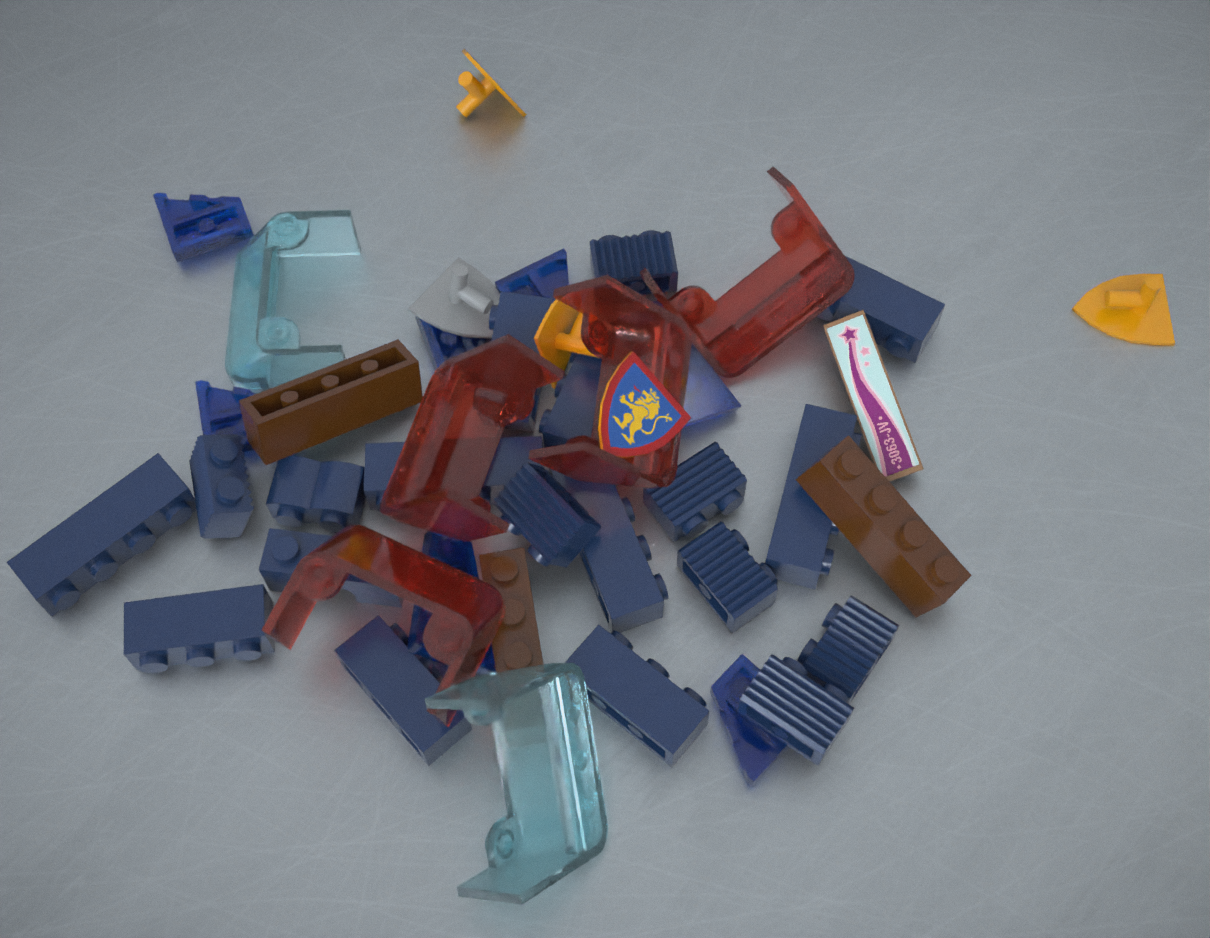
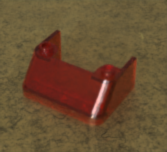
[639,166,855,378]
[528,275,692,489]
[380,334,565,542]
[261,525,506,727]

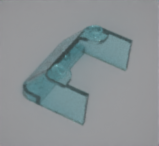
[225,210,361,390]
[425,663,608,905]

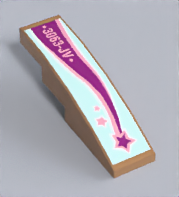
[823,310,924,482]

